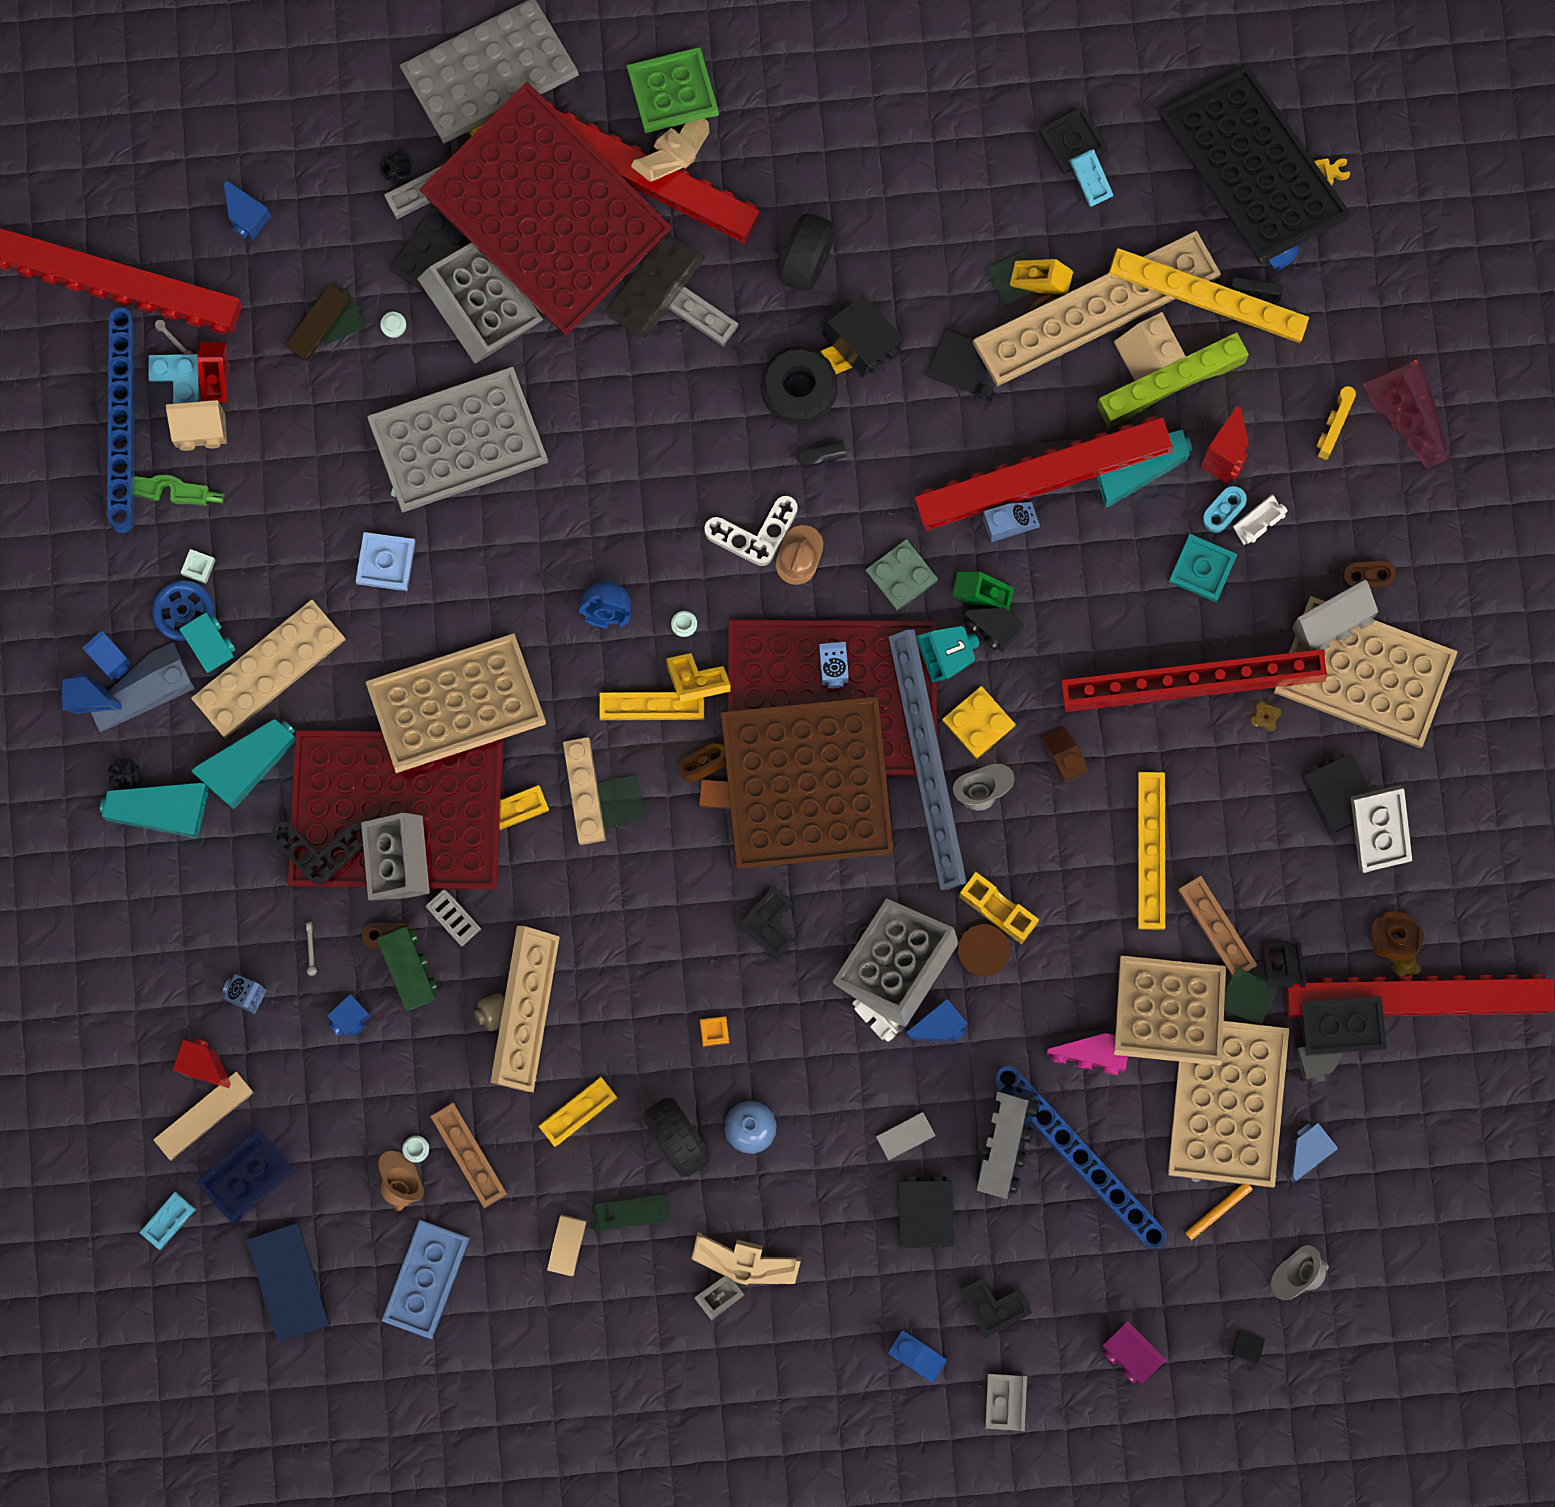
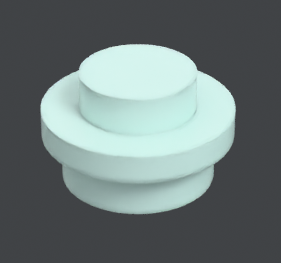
[380,312,406,338]
[671,611,697,637]
[402,1136,429,1163]

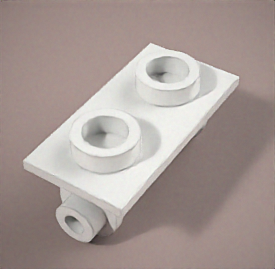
[1233,494,1288,545]
[852,999,904,1042]

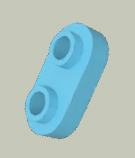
[1203,486,1247,533]

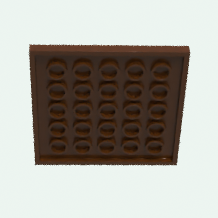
[721,697,894,869]

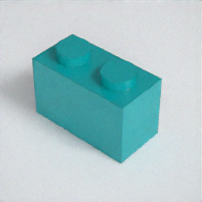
[180,613,235,674]

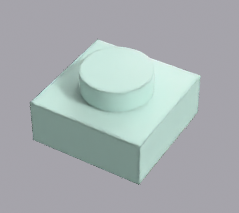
[181,549,215,584]

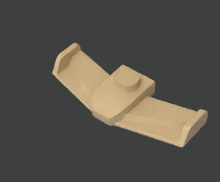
[631,119,709,182]
[691,1232,802,1285]

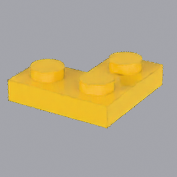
[666,653,730,702]

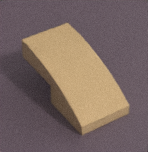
[547,1214,587,1276]

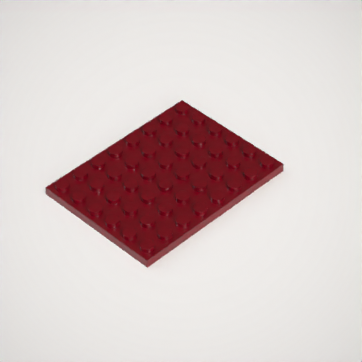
[419,82,672,336]
[728,620,937,776]
[288,730,504,890]

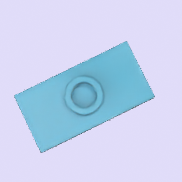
[1069,149,1114,207]
[139,1192,196,1250]

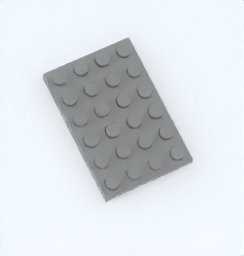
[400,0,579,144]
[367,367,548,513]

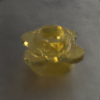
[1251,702,1281,732]
[1391,955,1421,977]

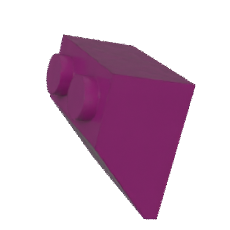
[1101,1321,1166,1384]

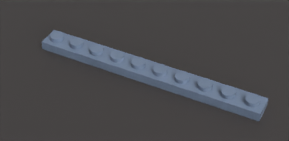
[889,630,967,890]

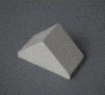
[695,1276,744,1321]

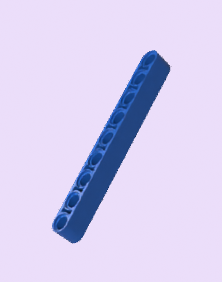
[107,307,136,533]
[995,1066,1166,1250]

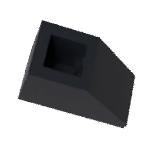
[964,608,1024,653]

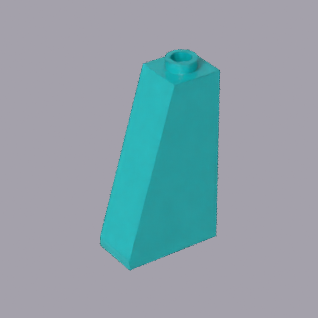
[1096,430,1192,508]
[192,719,295,810]
[100,783,209,839]

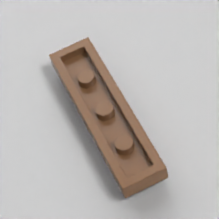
[1178,876,1257,980]
[430,1103,507,1208]

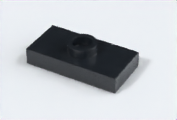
[1230,277,1284,302]

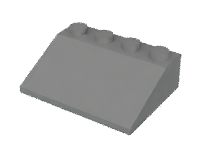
[418,243,543,364]
[833,898,958,1027]

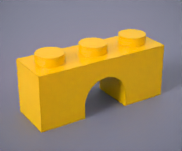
[959,872,1039,944]

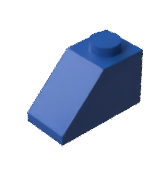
[224,181,271,240]
[82,631,131,680]
[62,674,121,714]
[906,999,968,1043]
[888,1330,947,1383]

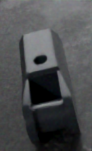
[799,440,847,468]

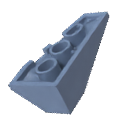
[91,642,195,733]

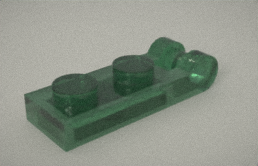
[592,1194,669,1232]

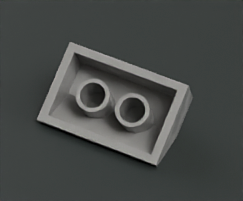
[1292,579,1378,651]
[361,813,430,900]

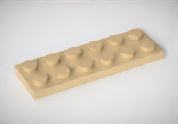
[191,600,346,739]
[490,926,560,1092]

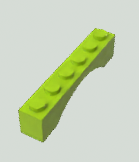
[1097,333,1249,429]

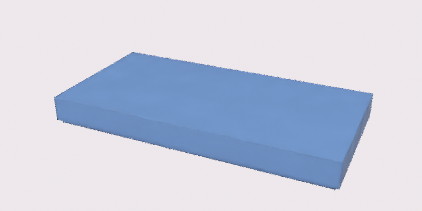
[382,1220,470,1339]

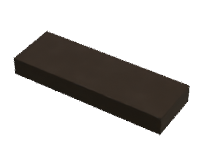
[285,284,352,362]

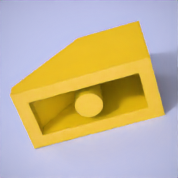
[1010,259,1073,295]

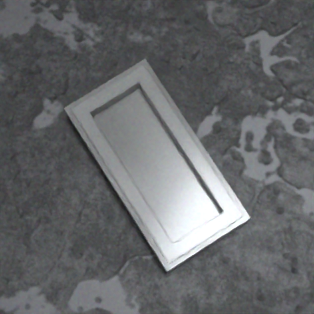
[876,1112,935,1161]

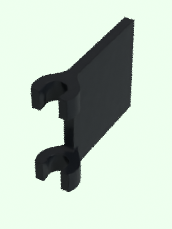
[926,330,995,402]

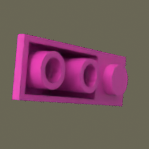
[1045,1033,1128,1076]

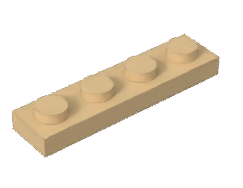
[563,737,606,845]

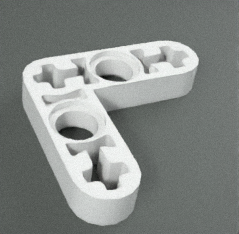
[704,496,797,566]

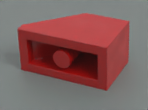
[197,342,228,402]
[173,1038,231,1089]

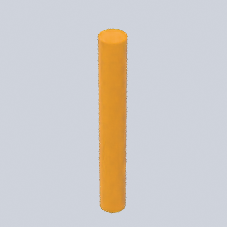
[1185,1184,1253,1241]

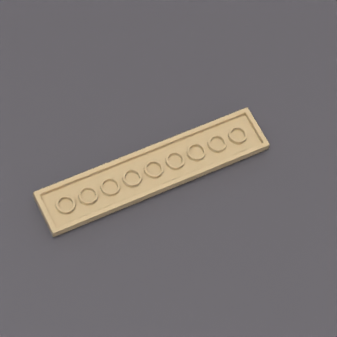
[972,231,1221,386]

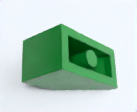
[952,572,1014,611]

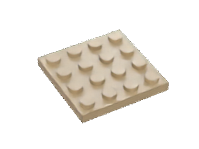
[1114,956,1226,1066]

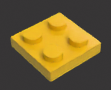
[942,686,1016,760]

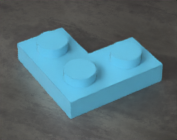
[149,354,201,404]

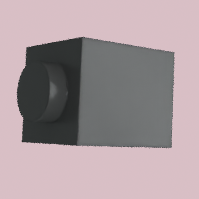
[1295,1046,1344,1084]

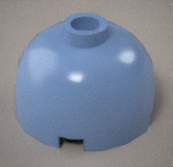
[724,1101,777,1154]

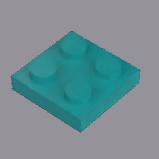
[1169,534,1237,602]

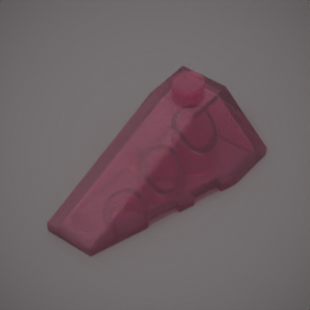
[1363,358,1450,468]

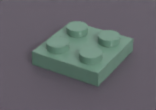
[866,539,938,612]

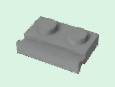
[985,1374,1027,1431]

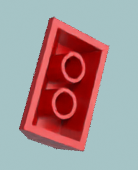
[1200,406,1249,484]

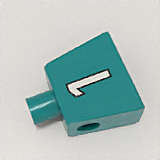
[916,626,979,683]

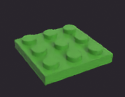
[627,47,719,133]

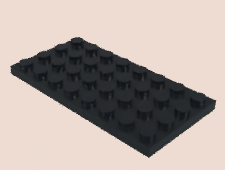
[1158,66,1350,264]

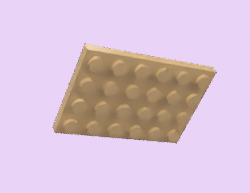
[1274,596,1458,749]
[366,634,546,773]
[1167,1021,1289,1188]

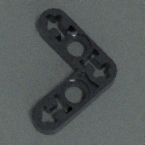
[271,822,364,885]

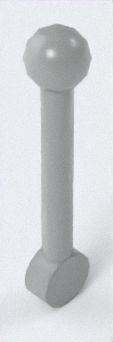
[155,320,193,355]
[306,921,317,976]

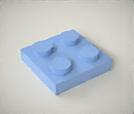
[356,532,416,591]

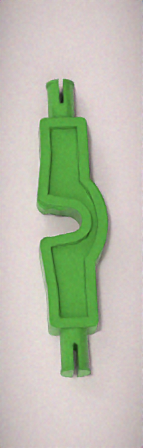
[122,475,225,506]

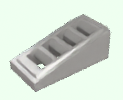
[425,889,482,947]

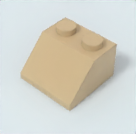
[1114,312,1186,381]
[166,400,227,451]

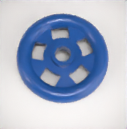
[152,580,214,641]

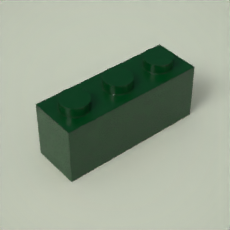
[377,924,439,1012]

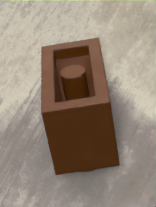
[1040,727,1089,785]

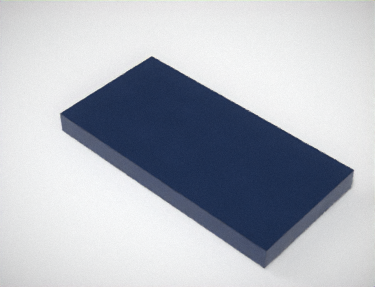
[247,1223,330,1343]

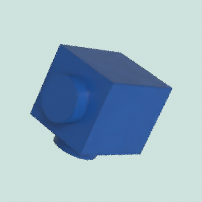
[327,994,371,1038]

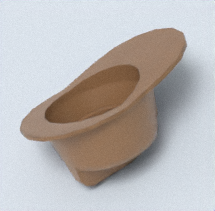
[776,525,824,585]
[378,1151,424,1211]

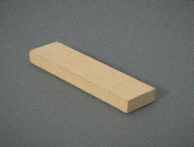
[154,1072,254,1161]

